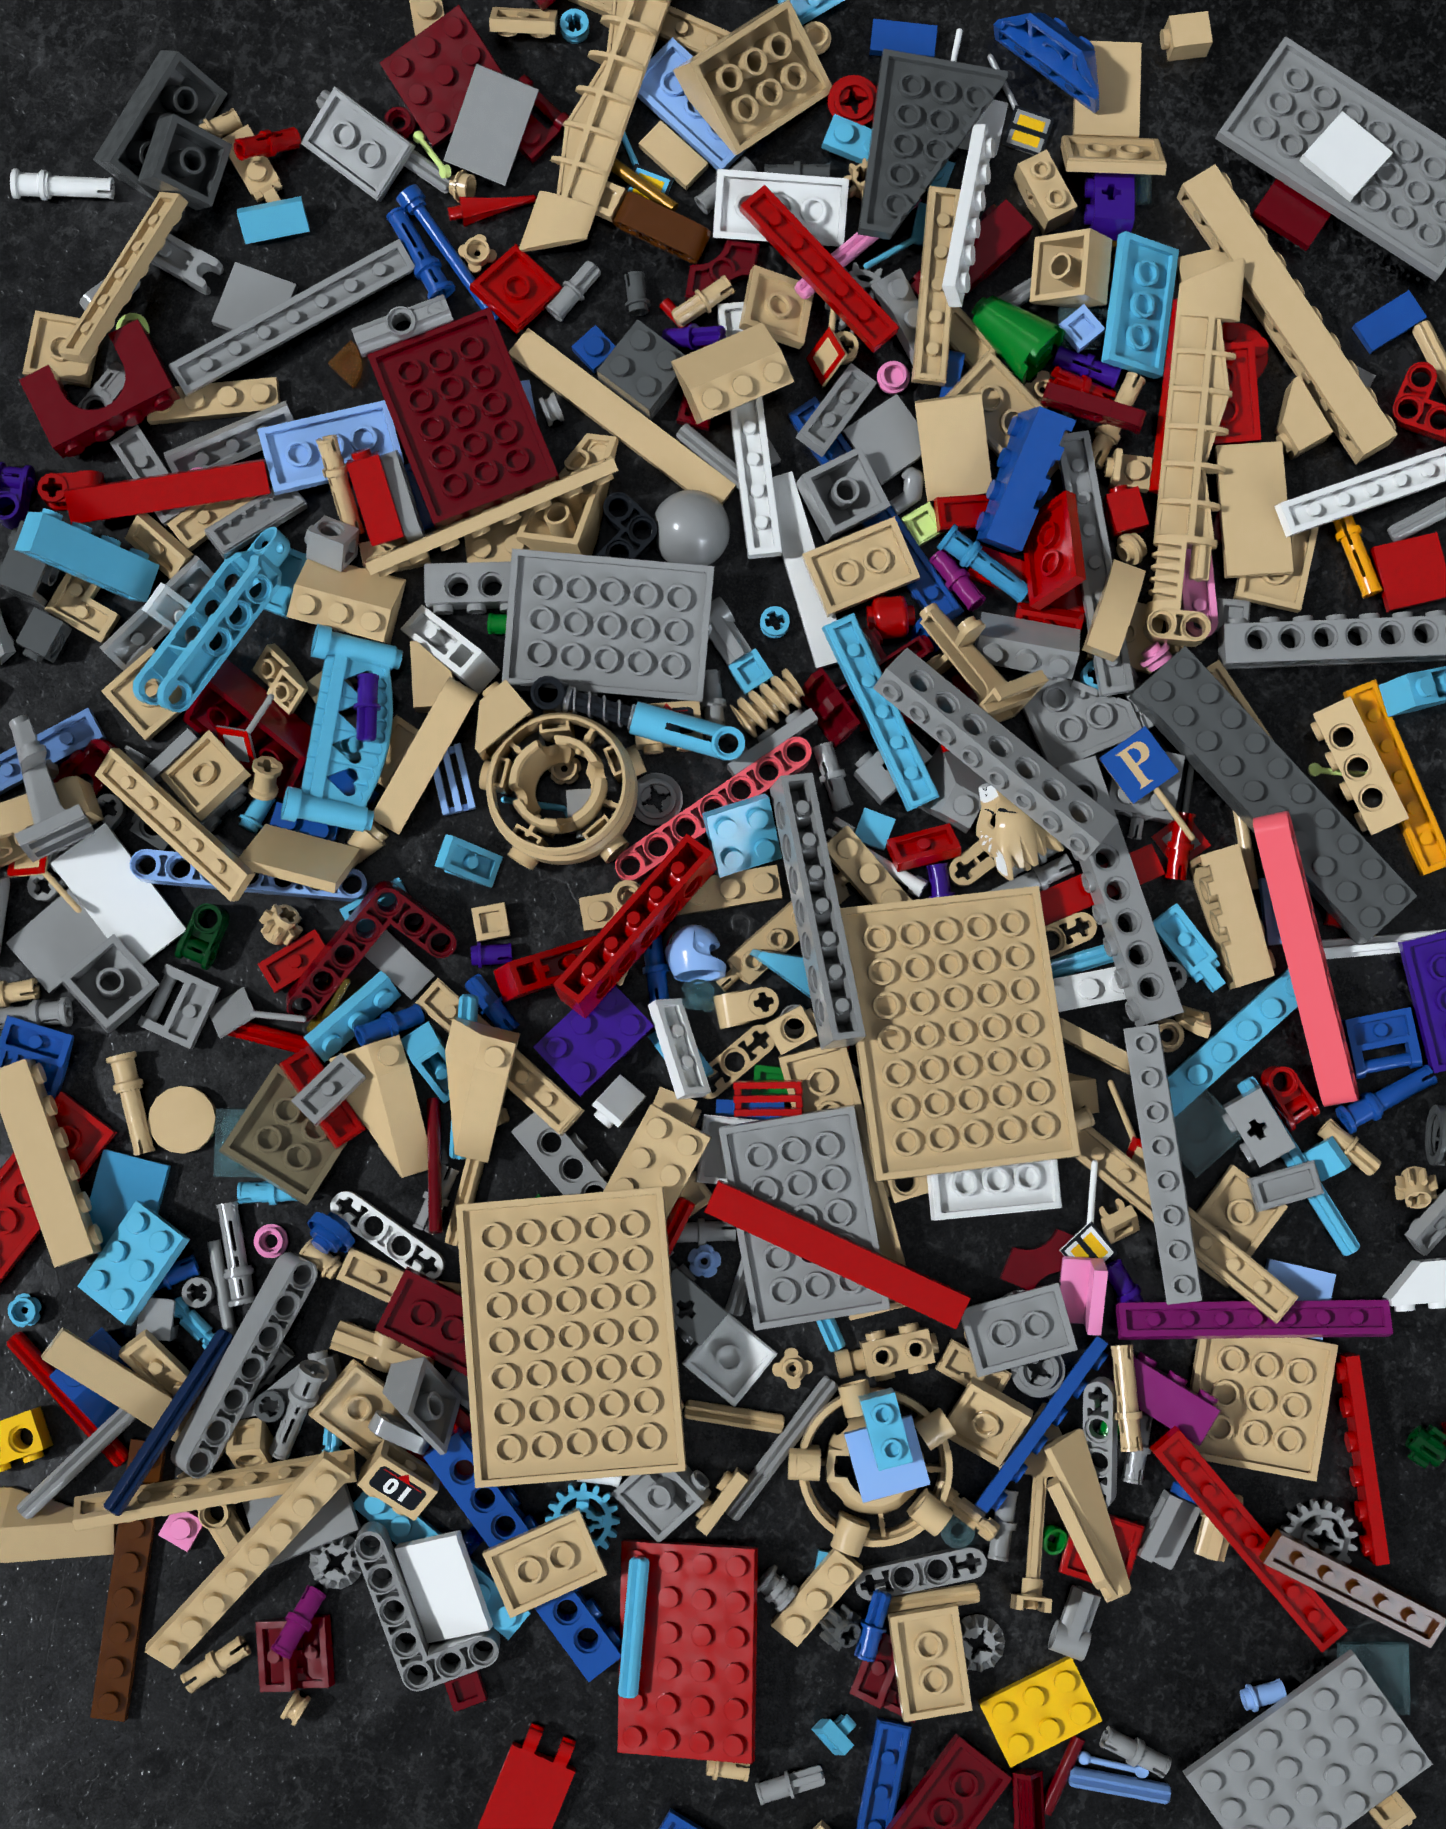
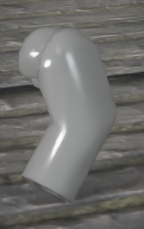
[889,467,924,515]

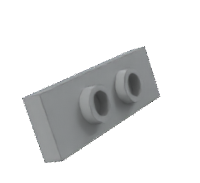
[205,488,307,560]

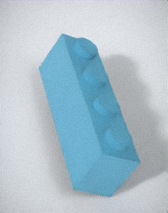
[14,508,160,602]

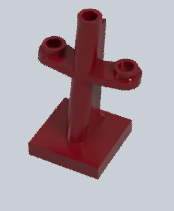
[800,627,934,748]

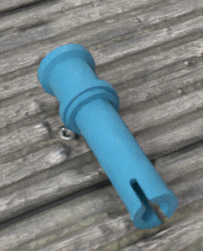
[937,524,1028,603]

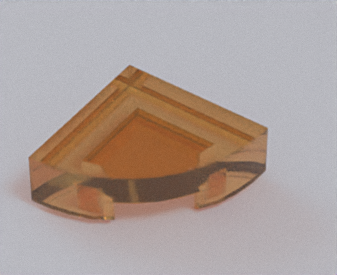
[328,340,362,388]

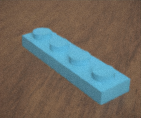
[821,114,955,192]

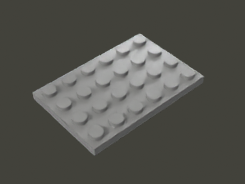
[502,548,715,702]
[719,1104,890,1331]
[1183,1649,1433,1829]

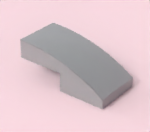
[365,930,435,1000]

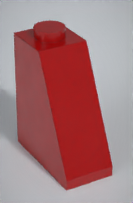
[346,448,404,546]

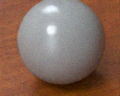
[651,490,730,566]

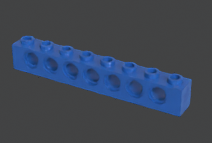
[423,1427,622,1682]

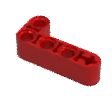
[1392,361,1446,443]

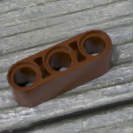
[612,192,712,264]

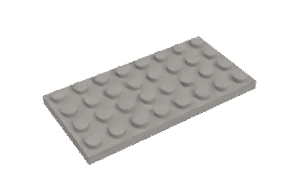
[1215,36,1446,282]

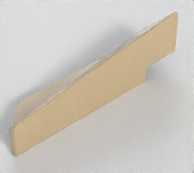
[1044,1428,1131,1603]

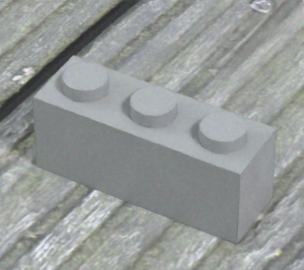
[975,612,1080,679]

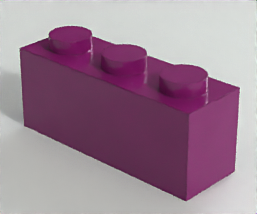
[1113,1351,1222,1446]

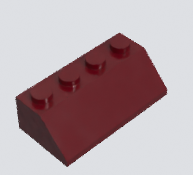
[182,659,312,801]

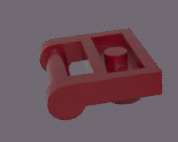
[518,75,569,164]

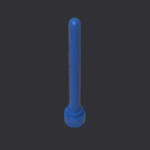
[396,184,499,321]

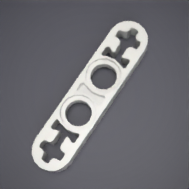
[330,1191,445,1279]

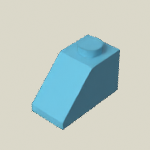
[401,1021,450,1104]

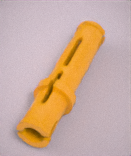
[1333,515,1383,599]

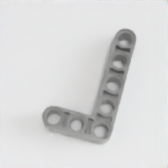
[354,1521,500,1692]

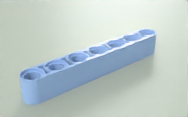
[130,849,368,902]

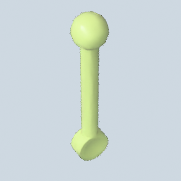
[413,130,451,178]
[1307,763,1367,777]

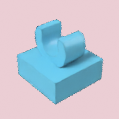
[812,1714,857,1755]

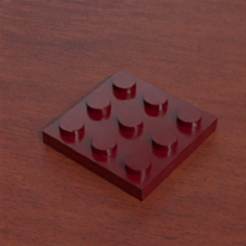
[380,5,504,148]

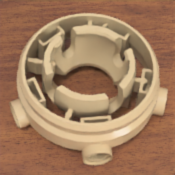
[479,710,647,871]
[788,1379,957,1558]

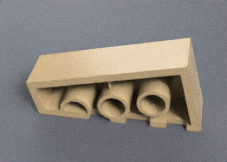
[0,776,104,868]
[1188,843,1276,990]

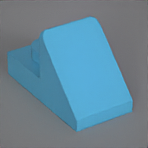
[435,834,503,888]

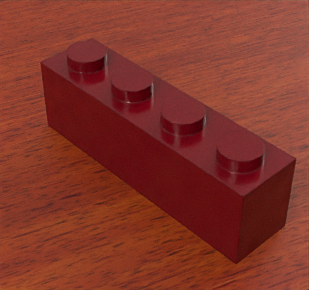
[909,199,1033,299]

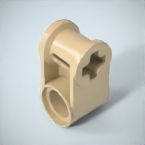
[713,987,779,1029]

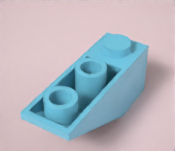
[1378,666,1446,717]

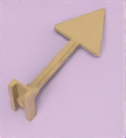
[999,1403,1062,1613]

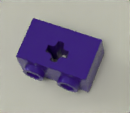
[1084,173,1135,241]

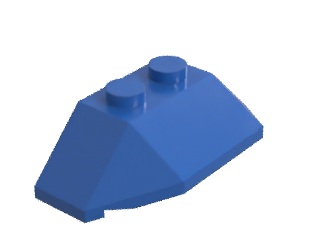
[993,13,1099,114]

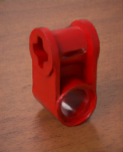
[37,470,104,511]
[1260,1066,1320,1132]

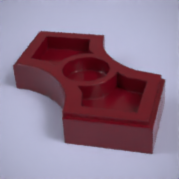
[685,239,760,306]
[1000,1229,1074,1290]

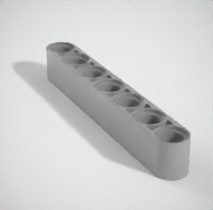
[171,1252,317,1479]

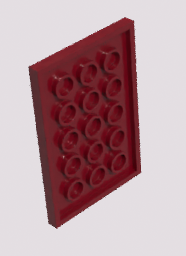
[367,307,560,529]

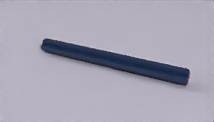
[104,1329,234,1516]

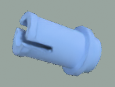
[1240,1678,1287,1713]

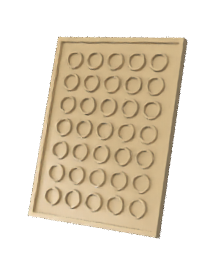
[840,886,1081,1182]
[455,1187,687,1488]

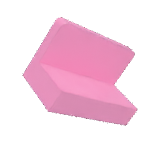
[1059,1256,1108,1336]

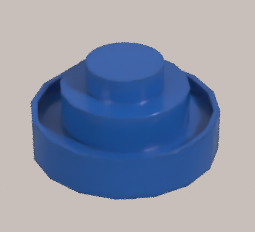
[307,1212,355,1254]

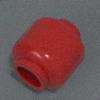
[866,595,915,640]

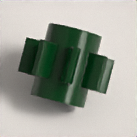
[1405,1424,1446,1468]

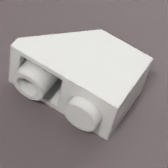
[592,1074,647,1128]
[1382,1257,1446,1312]

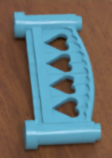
[281,624,403,832]

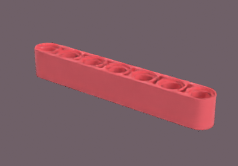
[615,737,812,882]

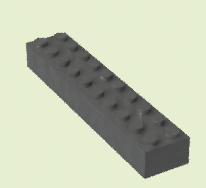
[1129,646,1417,944]

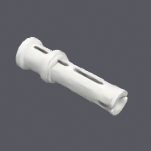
[10,168,115,201]

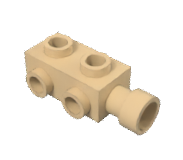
[834,1322,939,1381]

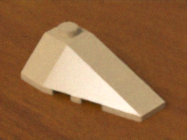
[516,433,619,555]
[445,1017,520,1163]
[329,1035,428,1178]

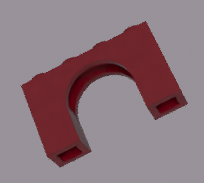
[19,319,181,459]

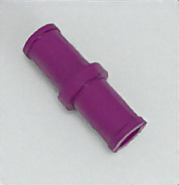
[929,549,986,612]
[271,1585,326,1659]

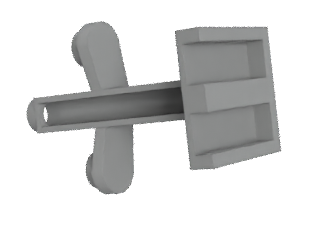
[9,715,95,862]

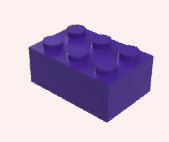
[533,985,655,1097]

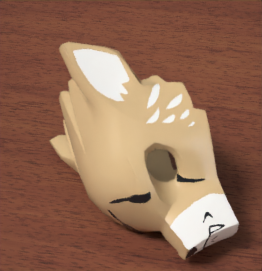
[976,783,1064,881]

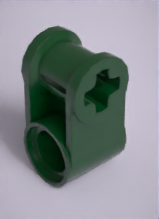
[175,903,230,970]

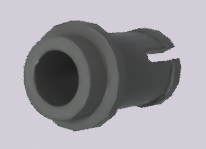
[624,271,651,316]

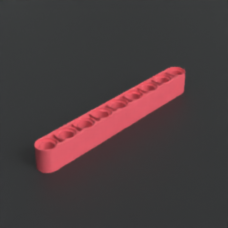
[1253,811,1359,1107]

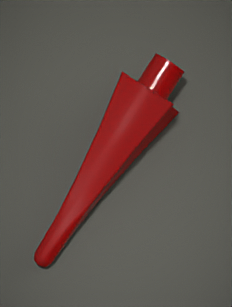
[447,195,537,227]

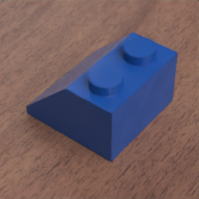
[49,1327,136,1428]

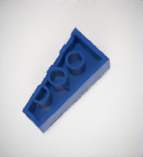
[976,406,1076,553]

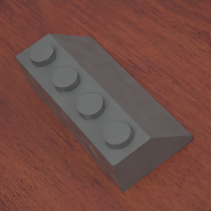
[93,50,227,200]

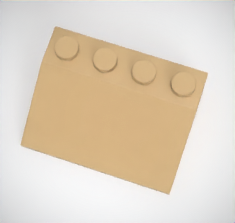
[673,0,832,155]

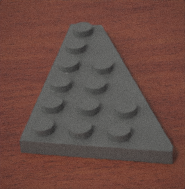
[858,49,1008,240]

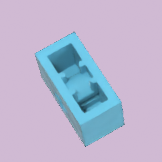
[858,1387,913,1471]

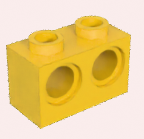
[0,1406,53,1472]

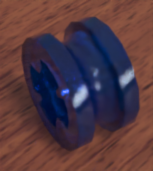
[463,1525,484,1557]

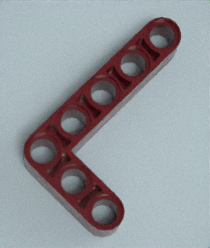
[286,881,456,1023]

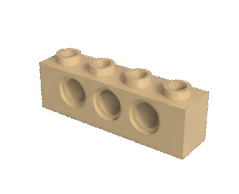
[1310,696,1409,836]

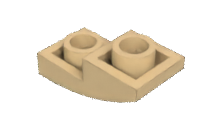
[252,643,308,715]

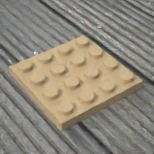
[1189,1338,1338,1482]

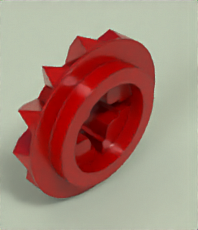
[828,75,877,125]

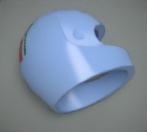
[665,924,727,983]

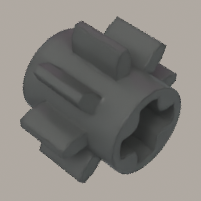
[819,1604,862,1651]

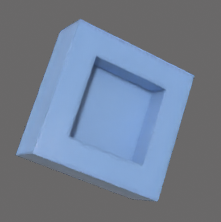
[1059,304,1105,353]

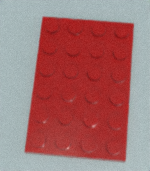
[617,1539,758,1764]

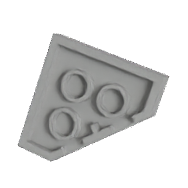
[1019,672,1142,769]

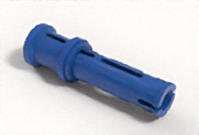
[386,207,455,299]
[1335,1065,1437,1134]

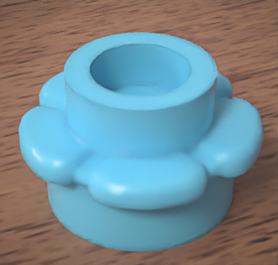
[8,1293,42,1327]

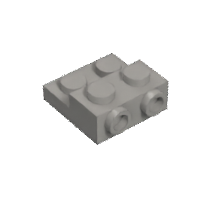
[611,1465,712,1542]

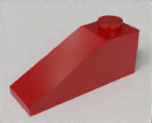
[493,936,595,1003]

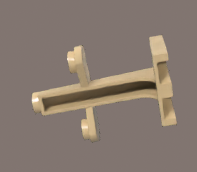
[919,603,1049,723]

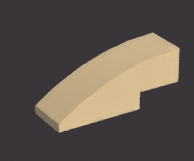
[1082,559,1146,662]

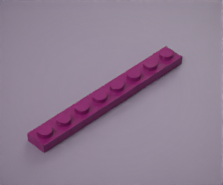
[1116,1300,1393,1340]

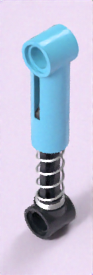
[531,676,745,761]

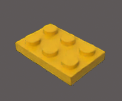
[978,1656,1103,1768]

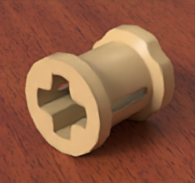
[248,756,283,801]

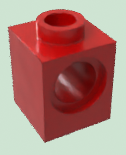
[1102,485,1149,540]

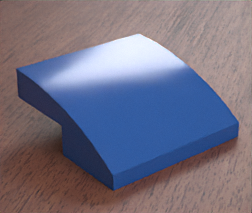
[0,1015,74,1099]

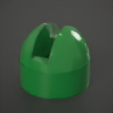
[1042,1524,1068,1555]

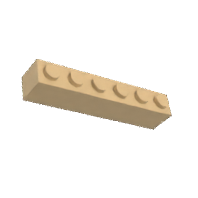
[0,1058,103,1268]

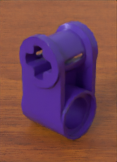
[0,462,35,530]

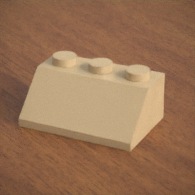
[671,322,794,424]
[286,559,406,644]

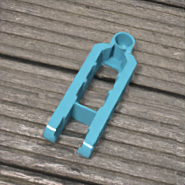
[132,527,290,712]

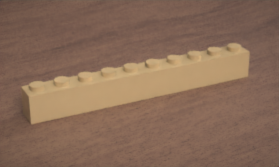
[1177,164,1398,465]

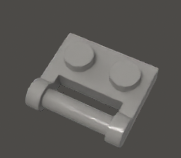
[137,963,221,1049]

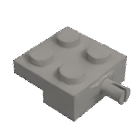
[1107,742,1185,840]

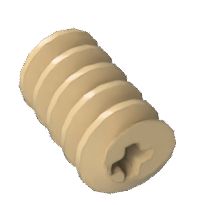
[730,668,805,738]

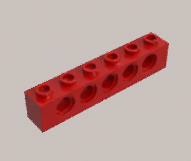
[553,834,717,1019]

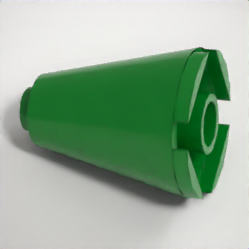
[972,295,1065,384]

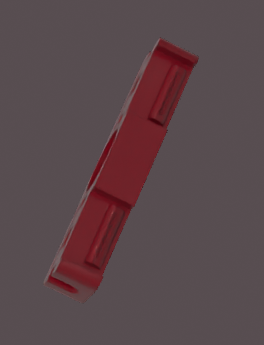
[1041,382,1147,434]

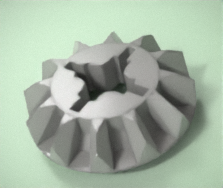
[634,773,683,826]
[1010,1355,1065,1398]
[309,1535,362,1590]
[960,1614,1005,1672]

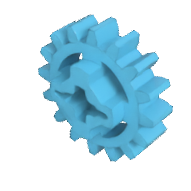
[545,1482,620,1550]

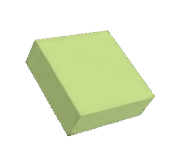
[901,501,945,547]

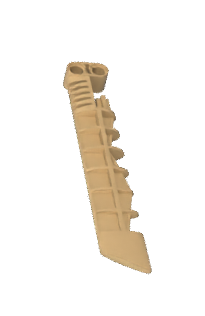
[519,0,671,252]
[1143,258,1246,647]

